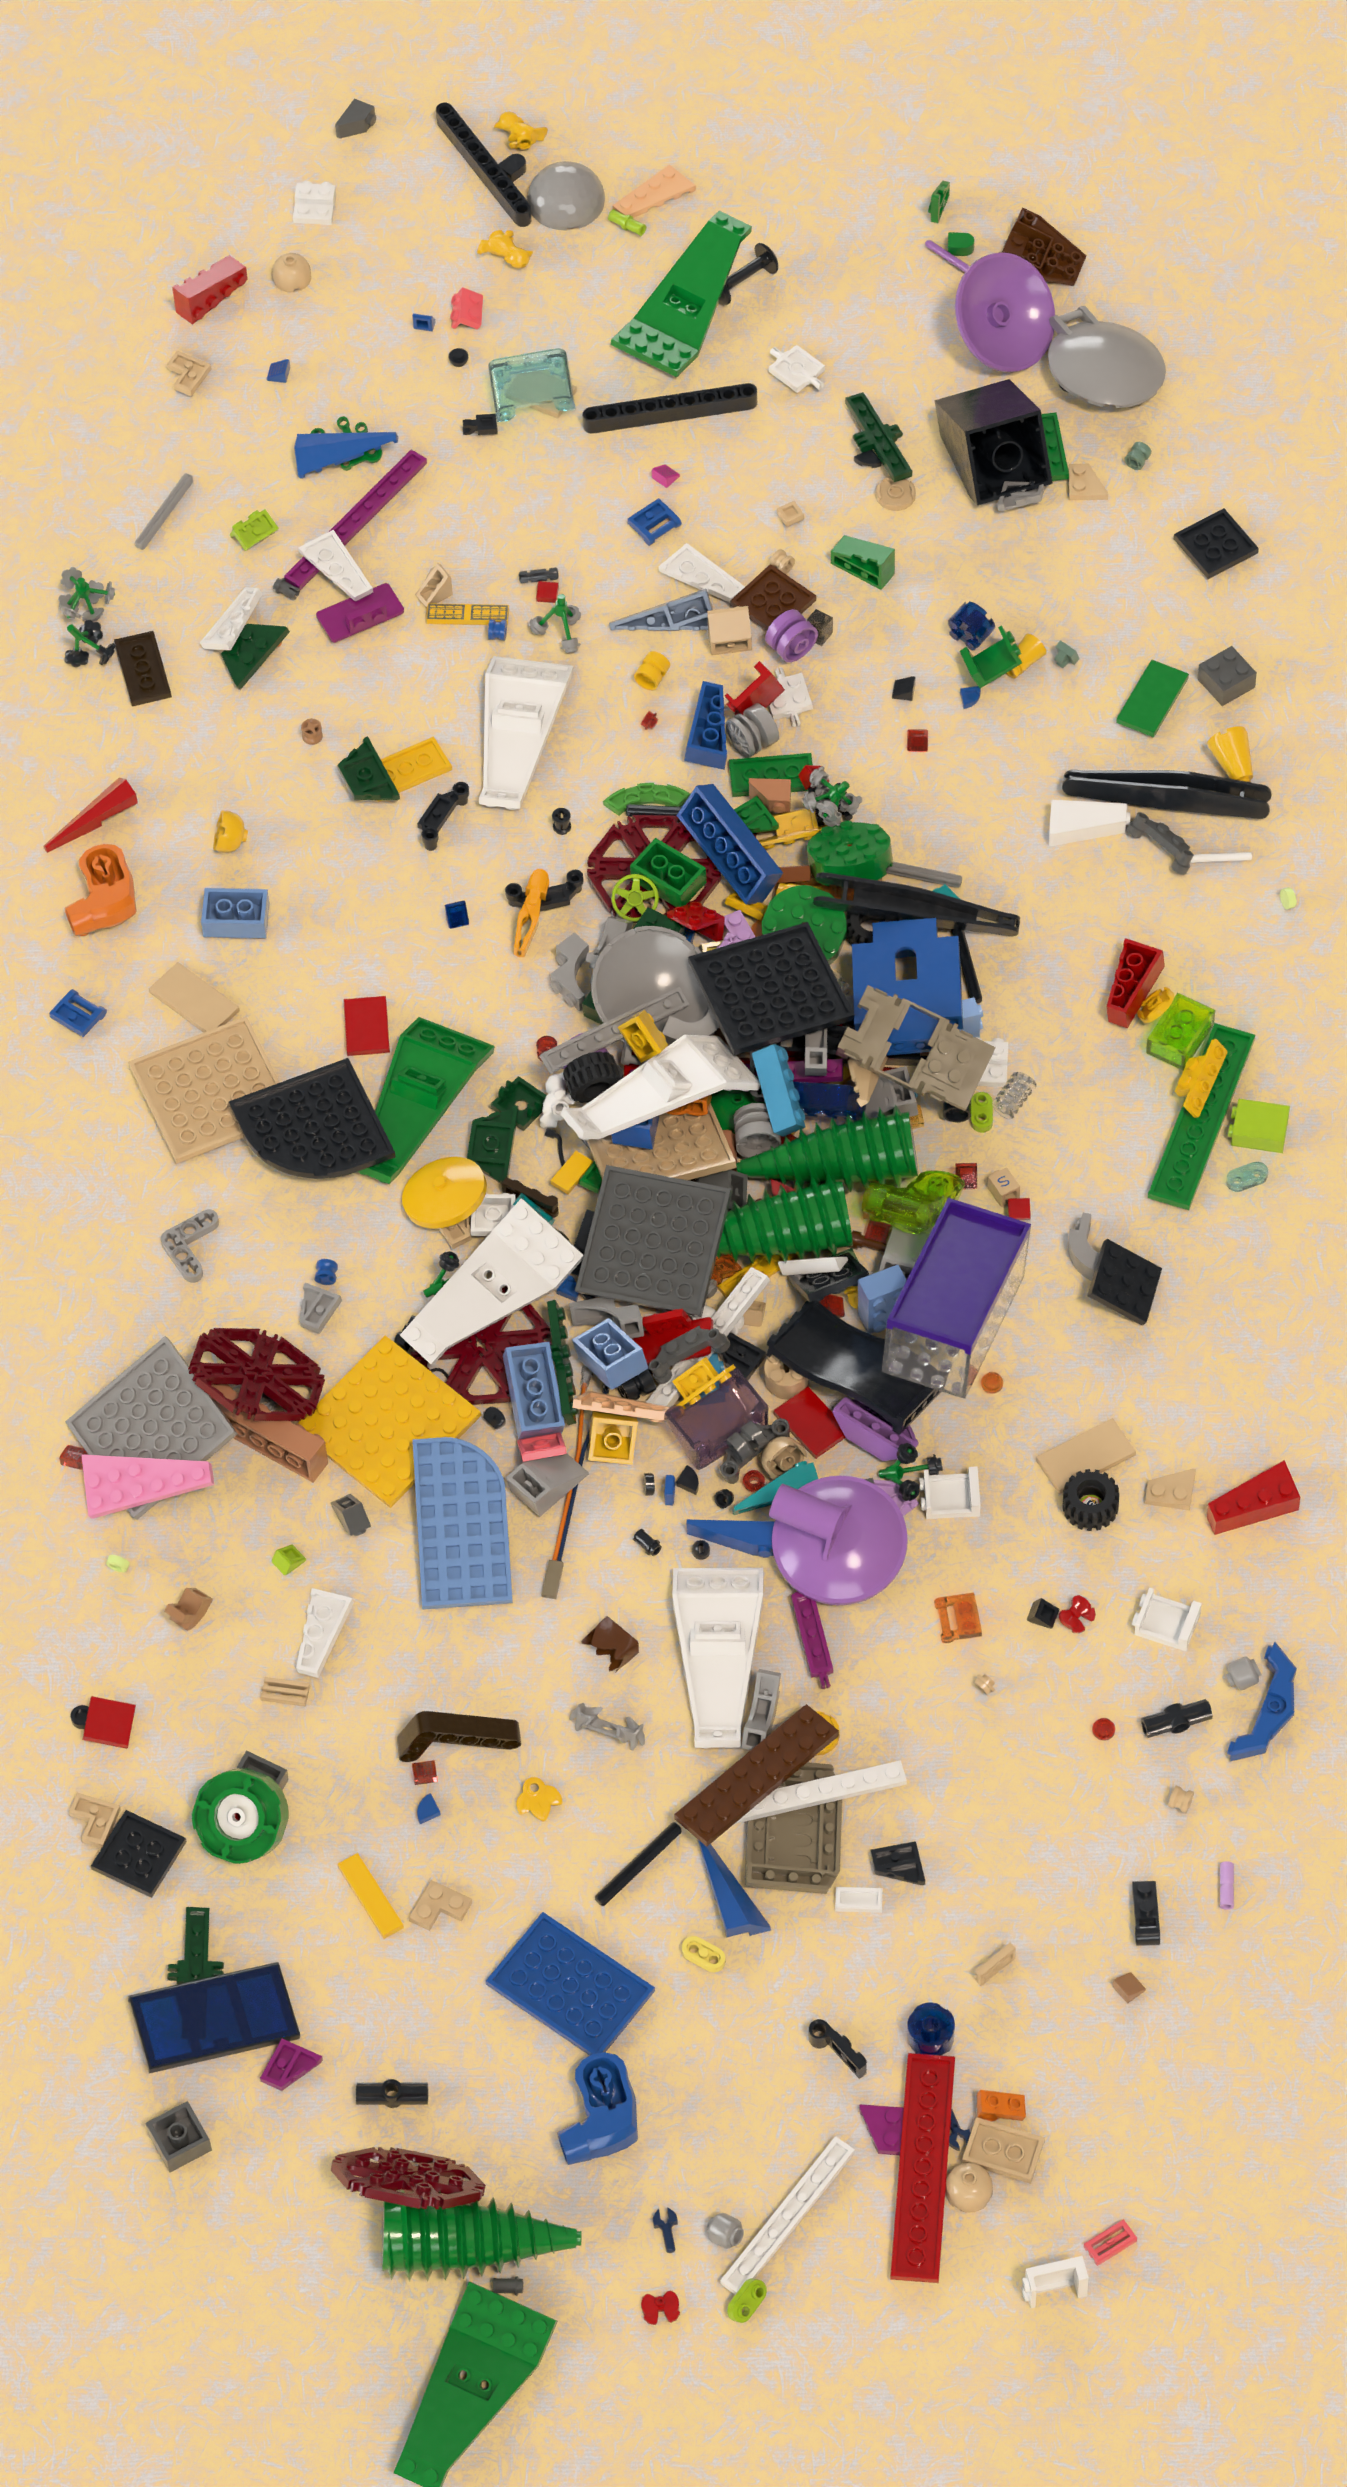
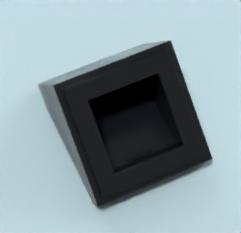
[892,676,916,701]
[1027,1598,1060,1629]

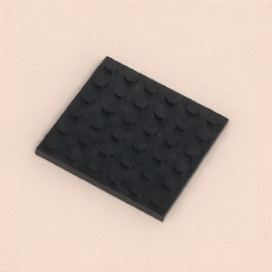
[688,922,855,1055]

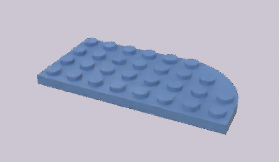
[413,1437,513,1610]

